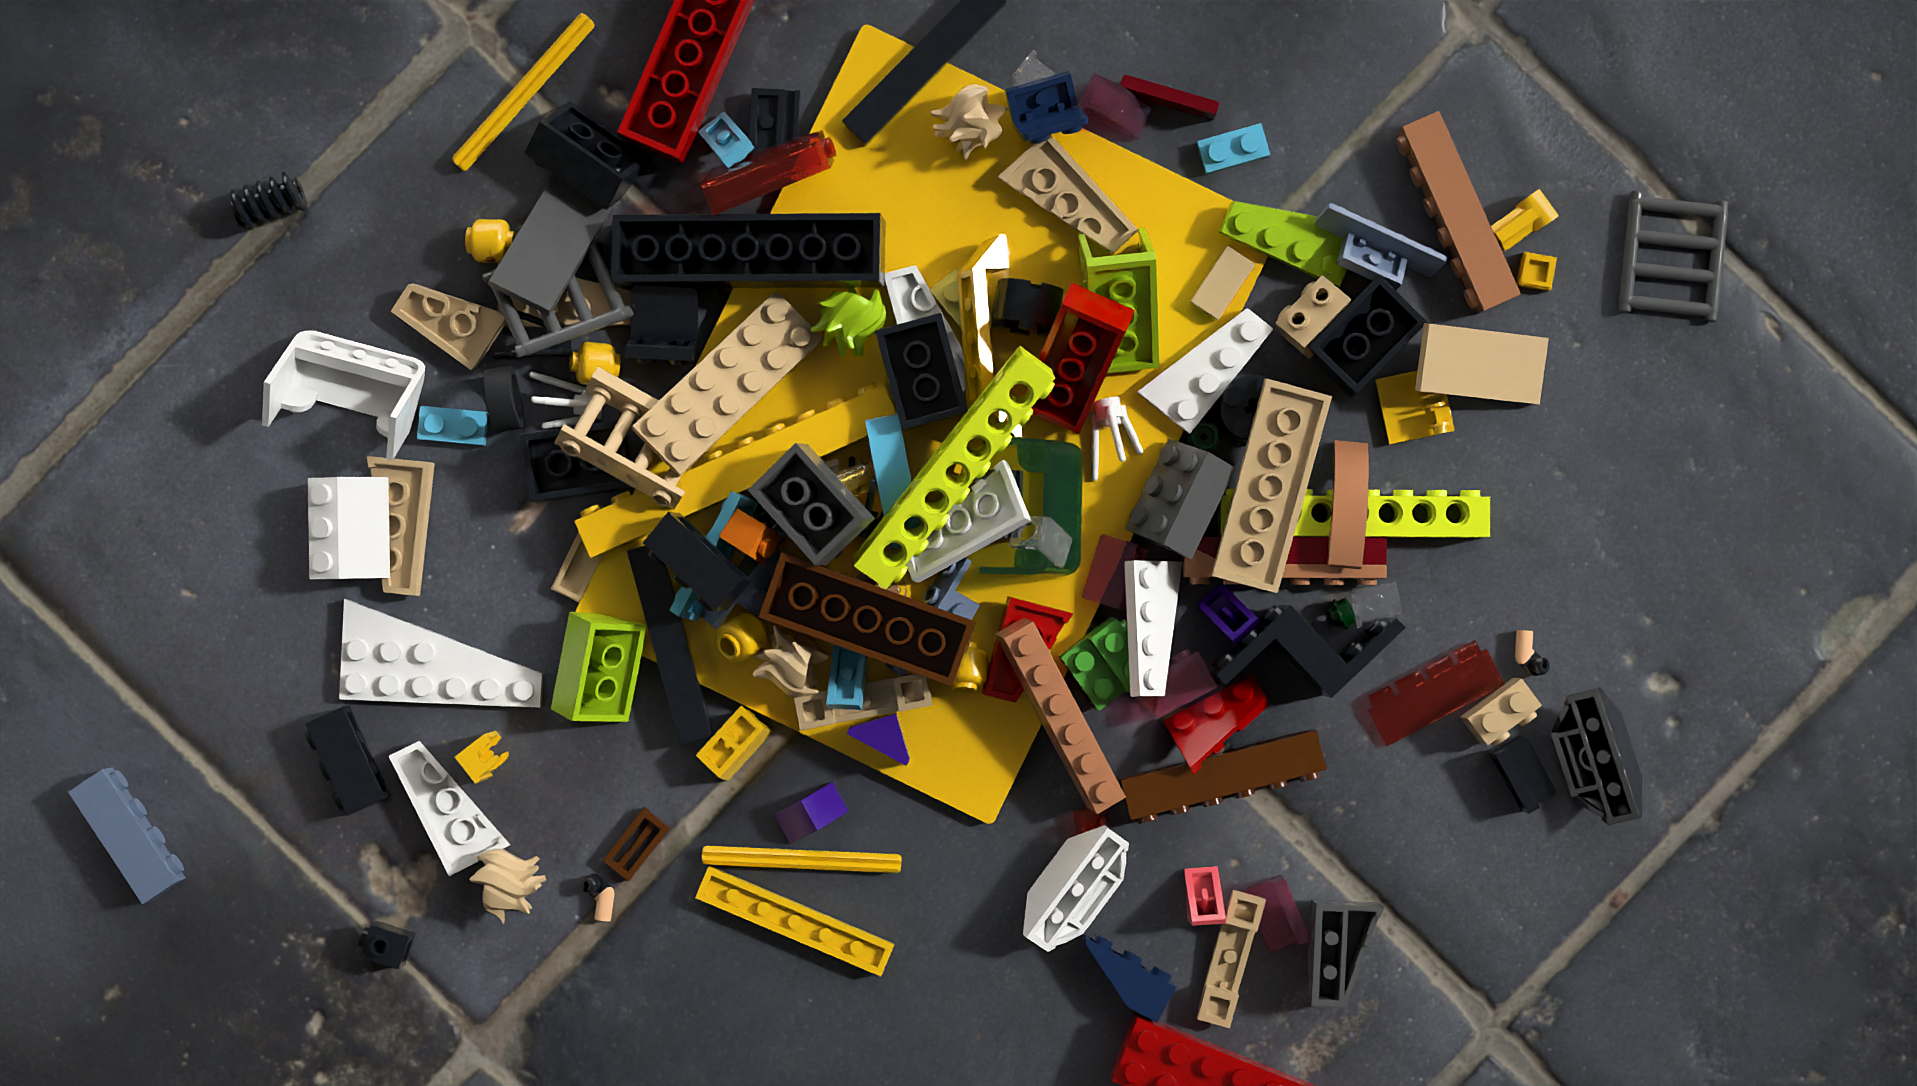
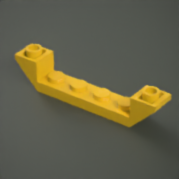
[957,234,1022,438]

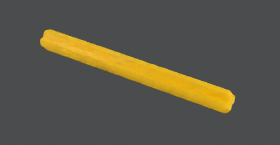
[452,13,594,171]
[702,846,902,873]

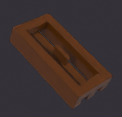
[603,807,672,881]

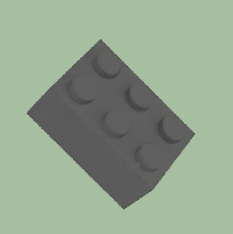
[1125,439,1236,559]
[748,443,875,566]

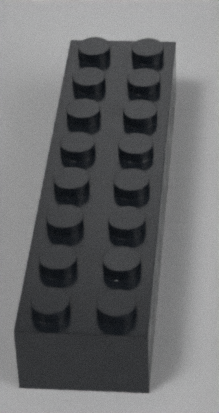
[611,213,886,289]

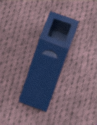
[1083,934,1176,1023]

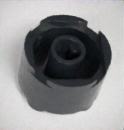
[991,278,1064,337]
[1217,374,1273,444]

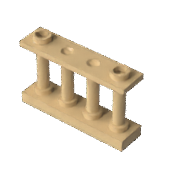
[554,366,706,509]

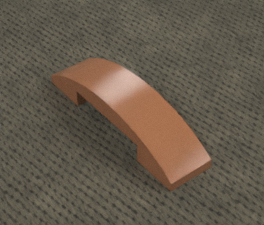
[1327,440,1369,570]

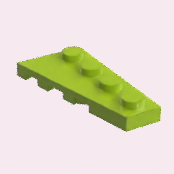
[1218,201,1347,287]

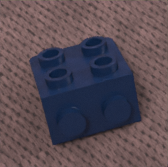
[1004,71,1089,144]

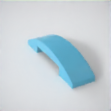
[865,414,920,550]

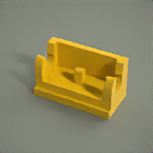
[696,706,773,781]
[455,731,509,784]

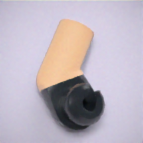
[1515,630,1550,676]
[581,874,615,921]

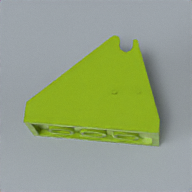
[1078,227,1159,373]

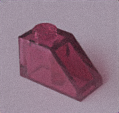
[1079,73,1152,139]
[1152,648,1217,718]

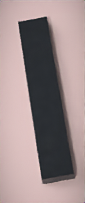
[842,0,1007,146]
[627,546,714,745]

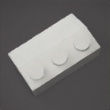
[308,477,390,580]

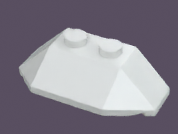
[1023,825,1129,952]

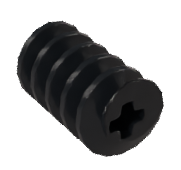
[231,172,308,231]

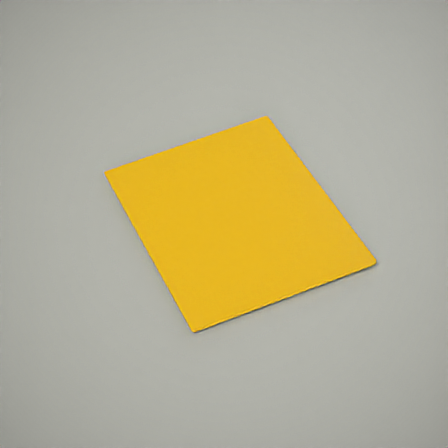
[575,25,1268,824]

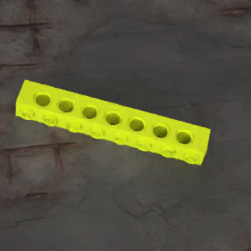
[853,345,1055,589]
[1217,489,1490,538]

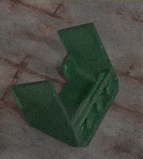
[979,438,1083,576]

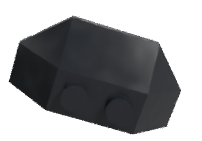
[1551,687,1642,825]

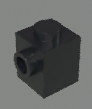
[359,921,416,969]

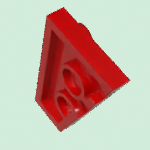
[981,596,1074,703]
[1163,675,1269,775]

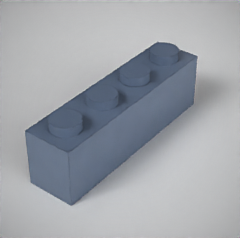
[68,767,186,905]

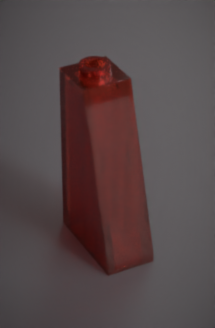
[701,130,836,215]

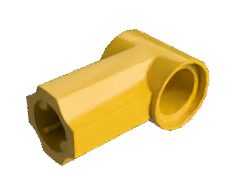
[1491,189,1559,252]

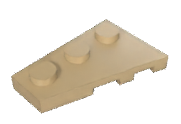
[391,283,507,370]

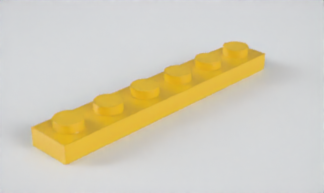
[695,866,894,976]

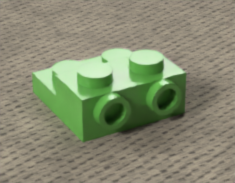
[1058,617,1130,711]

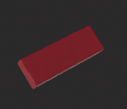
[1118,74,1220,120]

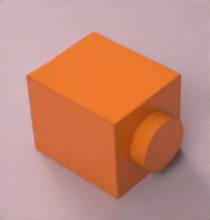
[719,508,781,565]

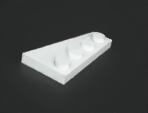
[885,265,966,392]
[1137,308,1273,434]
[906,459,1031,583]
[1125,560,1182,697]
[389,741,510,876]

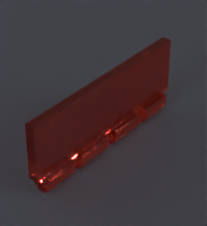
[1368,640,1505,746]

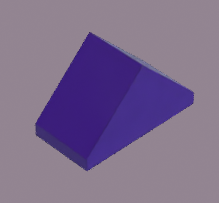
[1196,583,1261,644]
[847,713,910,766]
[774,782,849,844]

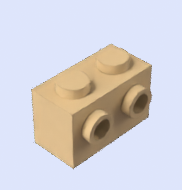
[1275,275,1352,359]
[1460,677,1542,746]

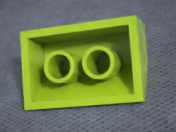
[551,612,647,722]

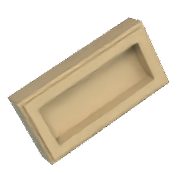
[1190,246,1255,321]
[551,531,603,603]

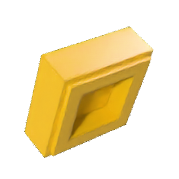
[1516,252,1557,292]

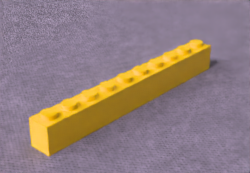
[574,382,897,559]

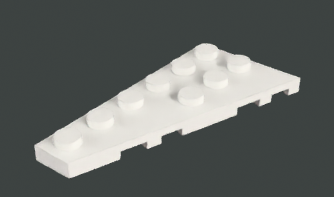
[339,599,544,708]

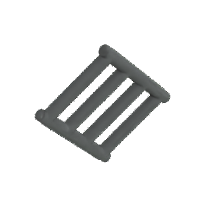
[1619,190,1729,323]
[482,235,633,358]

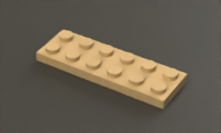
[631,291,823,477]
[1211,379,1332,593]

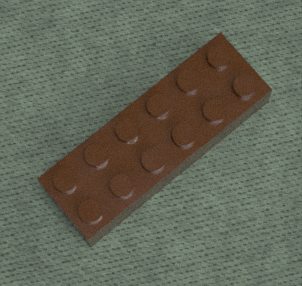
[759,552,977,687]

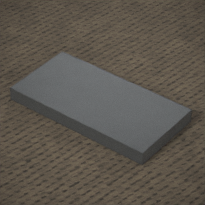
[489,176,613,316]

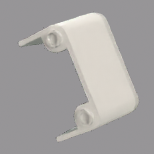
[262,331,425,461]

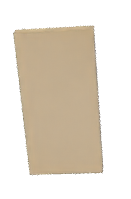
[1415,323,1549,405]

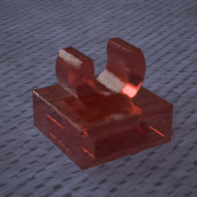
[1073,808,1110,835]

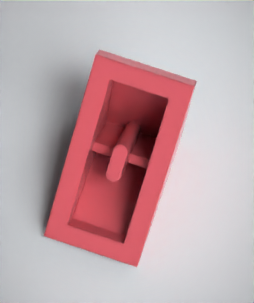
[1184,866,1226,926]

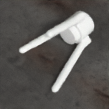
[529,372,602,429]
[1089,396,1143,481]

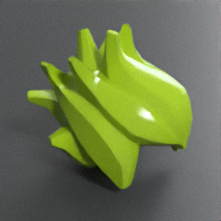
[811,288,886,357]

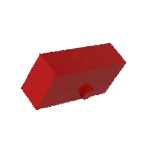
[1022,283,1135,434]

